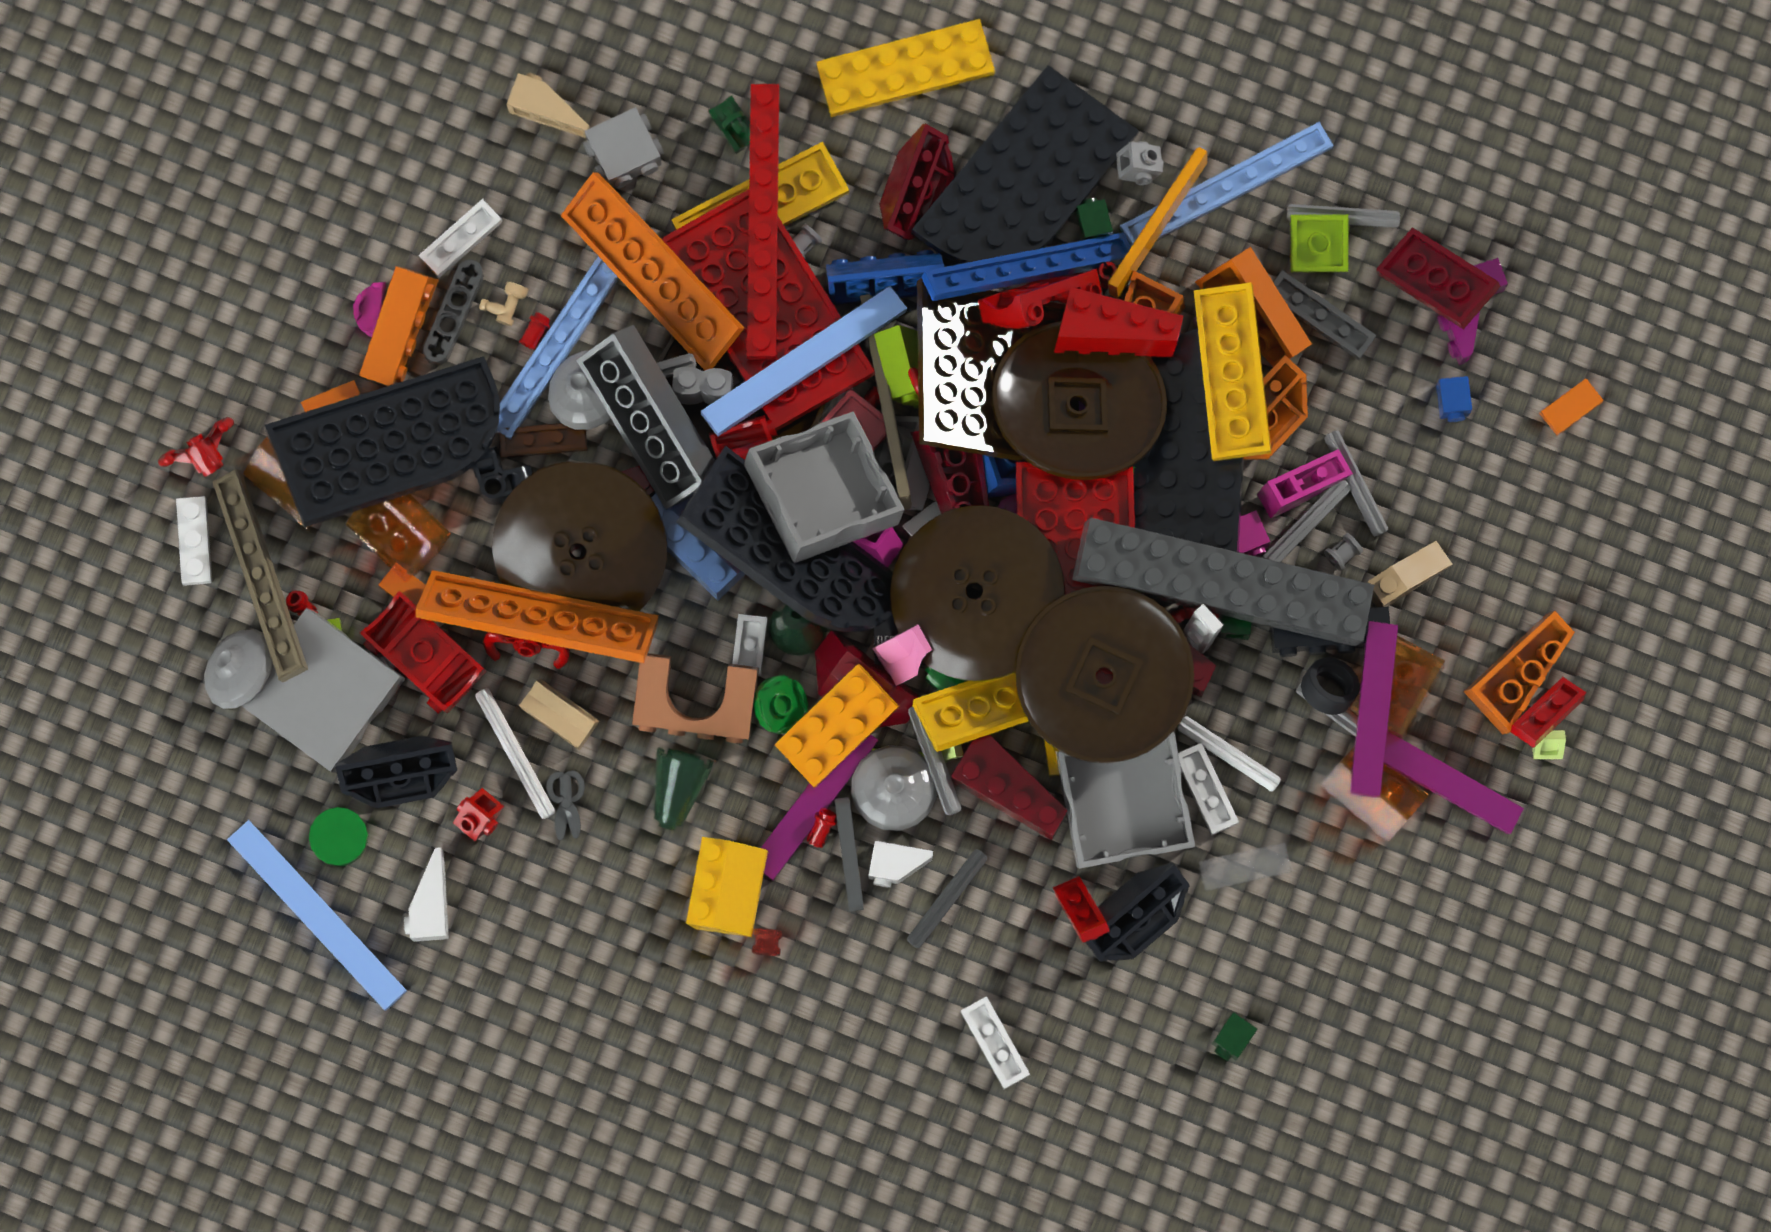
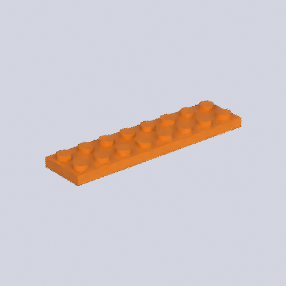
[561,172,744,370]
[416,570,659,663]

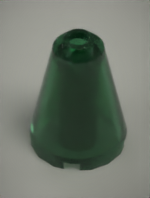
[769,603,827,656]
[654,747,714,831]

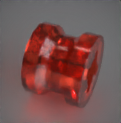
[751,928,783,956]

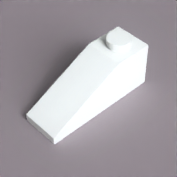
[404,848,449,942]

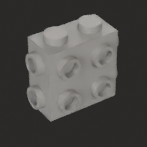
[583,107,664,188]

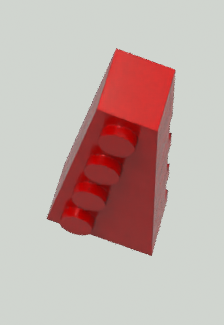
[1054,287,1184,357]

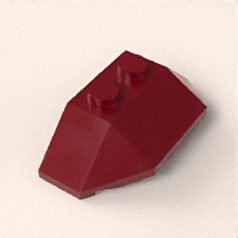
[879,123,955,240]
[815,629,920,728]

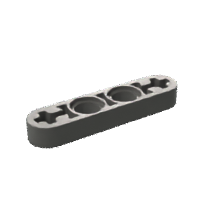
[423,259,484,365]
[834,797,864,912]

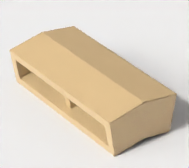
[519,679,600,750]

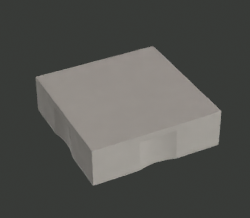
[744,411,904,563]
[241,608,406,773]
[1055,732,1195,869]

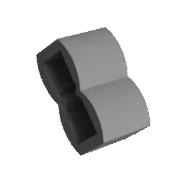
[672,367,733,405]

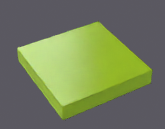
[1290,214,1349,272]

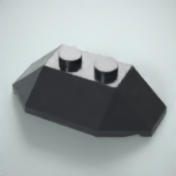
[335,736,457,809]
[1085,863,1190,962]

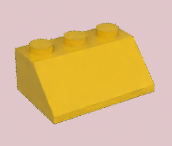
[686,837,768,937]

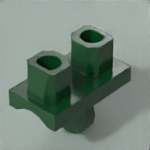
[708,95,750,154]

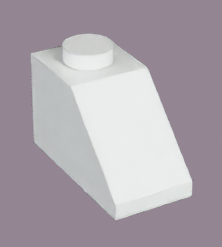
[869,841,933,887]

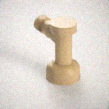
[479,282,528,327]

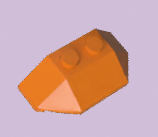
[1244,355,1308,460]

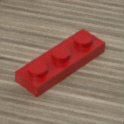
[1510,677,1586,748]
[1052,876,1110,943]

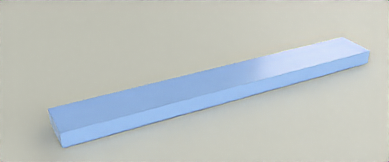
[1120,122,1333,246]
[497,256,619,440]
[701,286,907,437]
[227,820,407,1011]

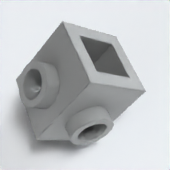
[1116,141,1163,185]

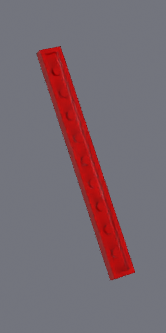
[747,84,780,360]

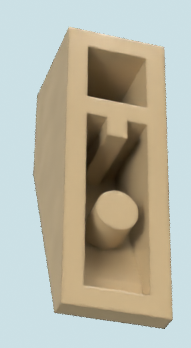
[507,73,590,138]
[1367,541,1453,607]

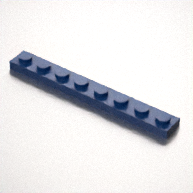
[921,233,1131,301]

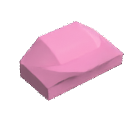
[872,625,932,686]

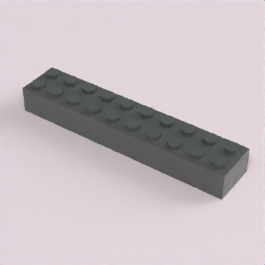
[1072,517,1374,646]

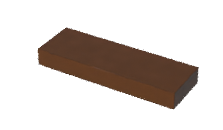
[499,423,588,458]

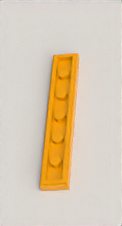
[1108,147,1207,299]

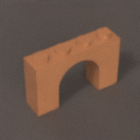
[632,653,759,743]

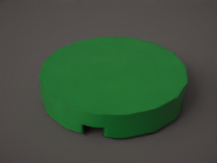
[753,675,808,734]
[309,807,369,867]

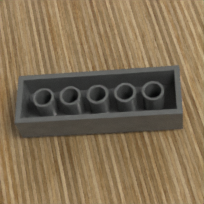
[576,325,715,510]

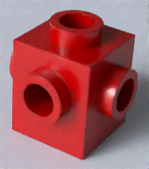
[453,788,504,841]

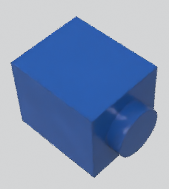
[1436,376,1472,422]

